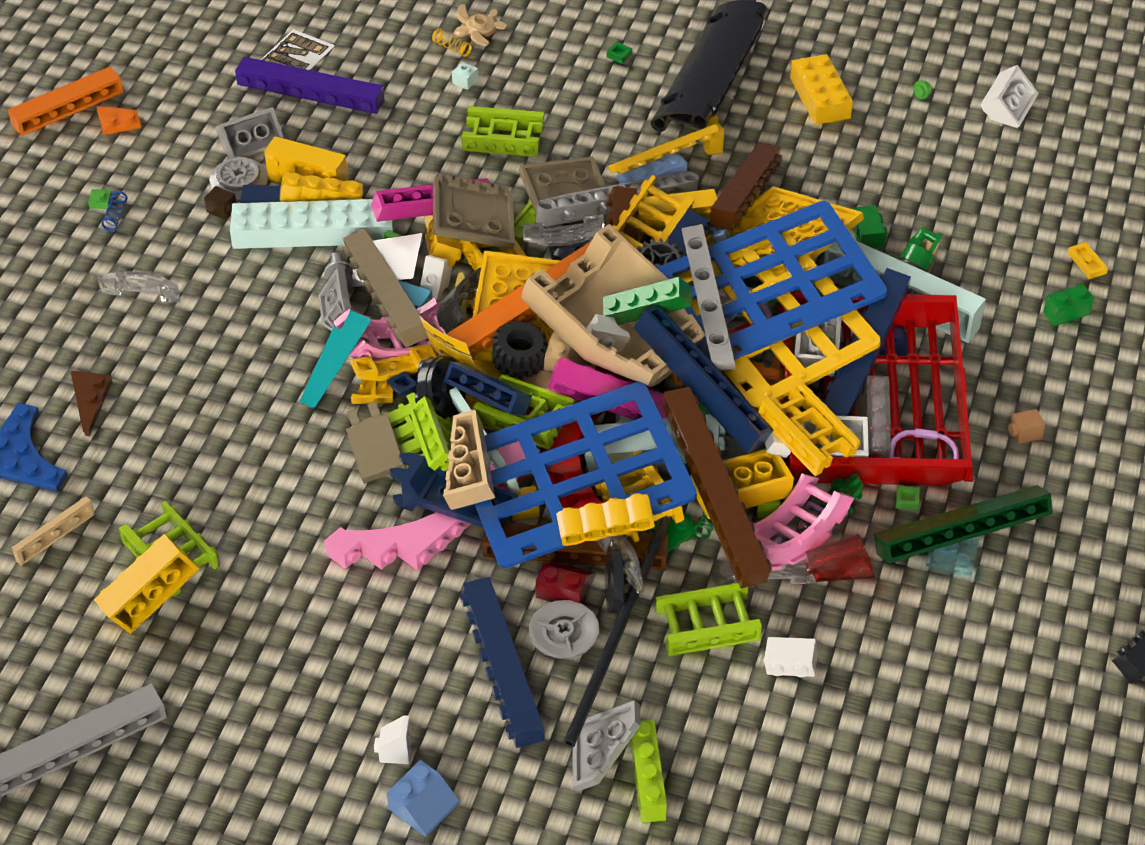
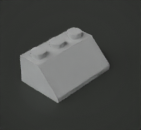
[215,107,284,159]

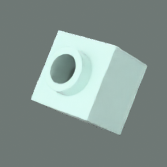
[452,62,478,90]

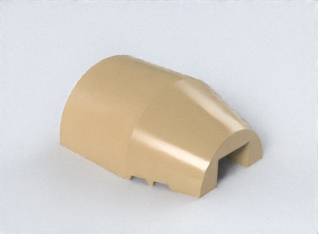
[521,224,705,387]

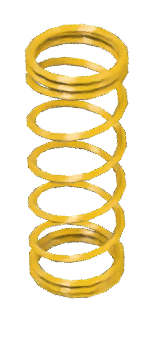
[432,28,472,57]

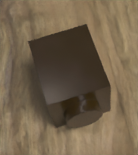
[204,186,237,220]

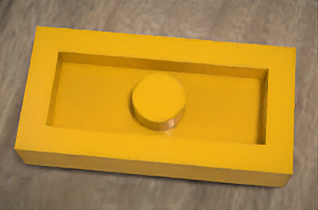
[1067,242,1108,280]

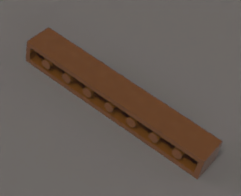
[709,142,782,231]
[482,523,668,571]

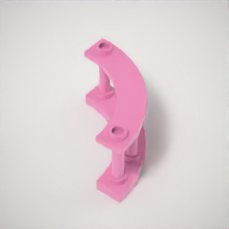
[334,298,452,361]
[753,474,854,570]

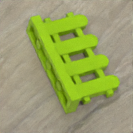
[381,392,426,469]

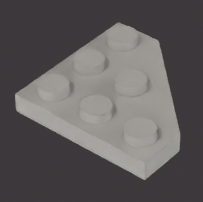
[573,700,640,791]

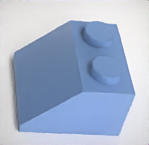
[386,760,459,837]

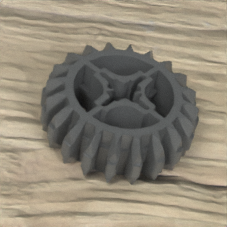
[637,238,686,268]

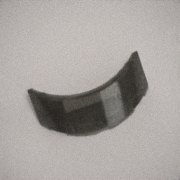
[437,268,481,334]

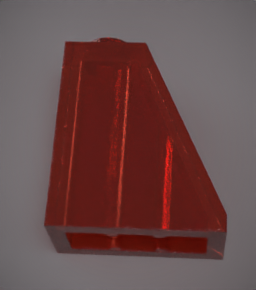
[805,534,875,582]

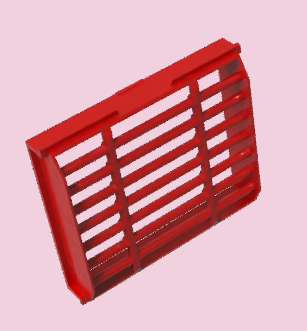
[778,292,974,486]

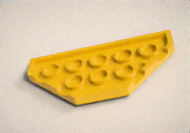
[608,124,719,174]

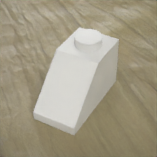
[374,716,412,764]

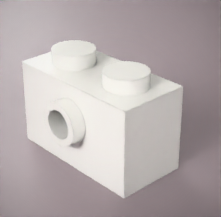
[764,637,818,677]

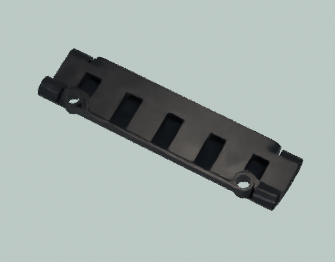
[651,0,768,132]

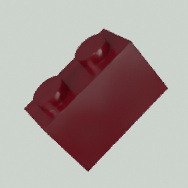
[536,560,595,604]

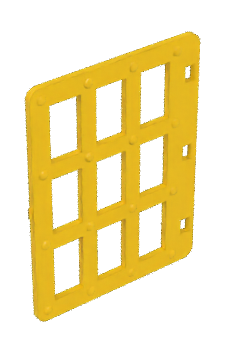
[674,231,881,410]

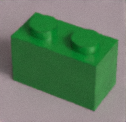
[852,205,888,248]
[1043,284,1094,326]

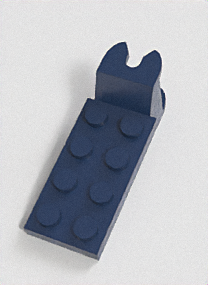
[390,453,519,529]

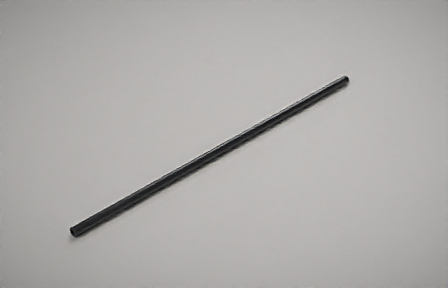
[563,463,691,748]

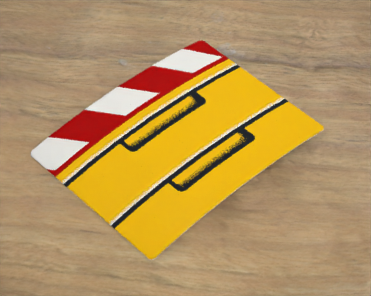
[420,316,475,368]

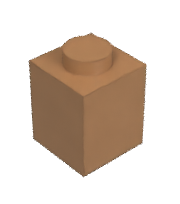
[1008,409,1045,444]

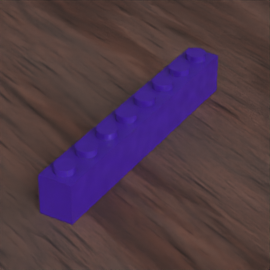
[235,57,385,114]

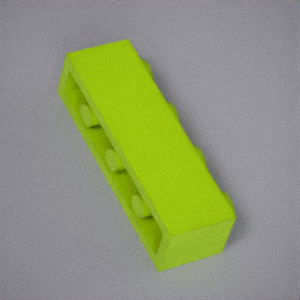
[630,719,667,823]

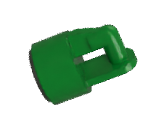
[899,227,943,272]

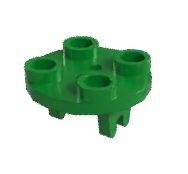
[821,474,864,515]

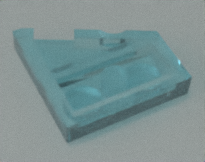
[925,539,979,579]

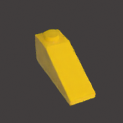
[425,219,462,267]

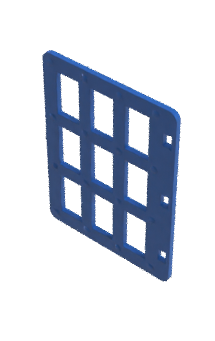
[657,201,887,361]
[474,382,697,568]

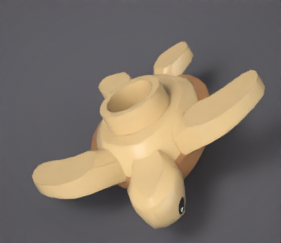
[454,4,507,46]

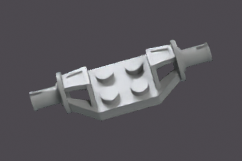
[318,252,358,331]

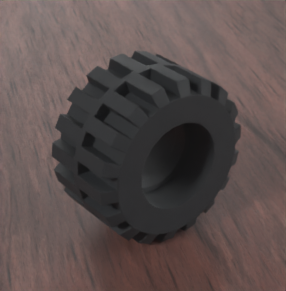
[492,321,548,379]

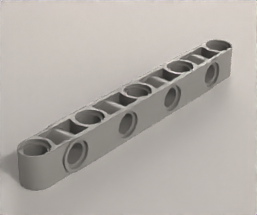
[536,171,699,226]
[682,224,736,372]

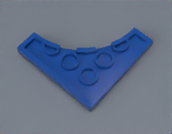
[0,403,68,492]

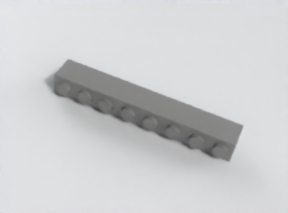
[0,683,167,797]

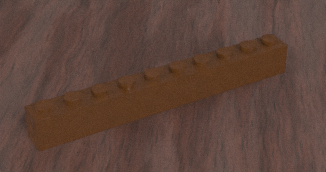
[662,387,772,589]

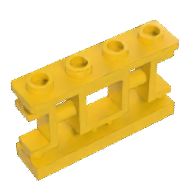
[758,382,860,476]

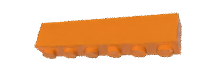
[7,66,124,136]

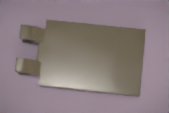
[346,401,406,484]

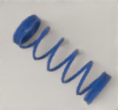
[101,191,128,231]

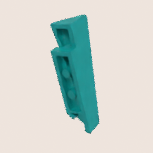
[299,310,371,408]

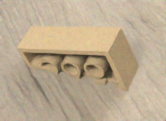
[443,410,495,510]

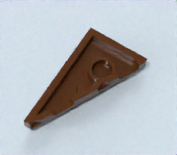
[71,370,112,436]

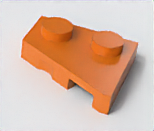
[97,106,141,135]

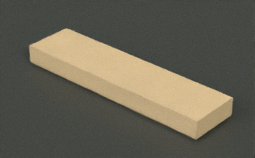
[12,496,95,566]

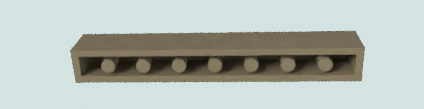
[342,229,428,348]

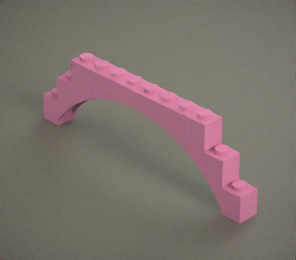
[324,406,540,570]

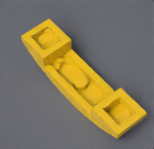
[350,344,436,381]

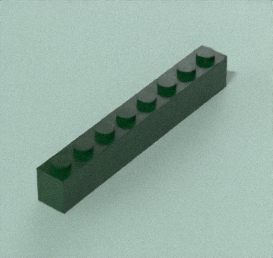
[874,485,1053,564]

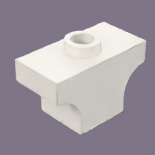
[420,255,452,300]
[587,314,630,353]

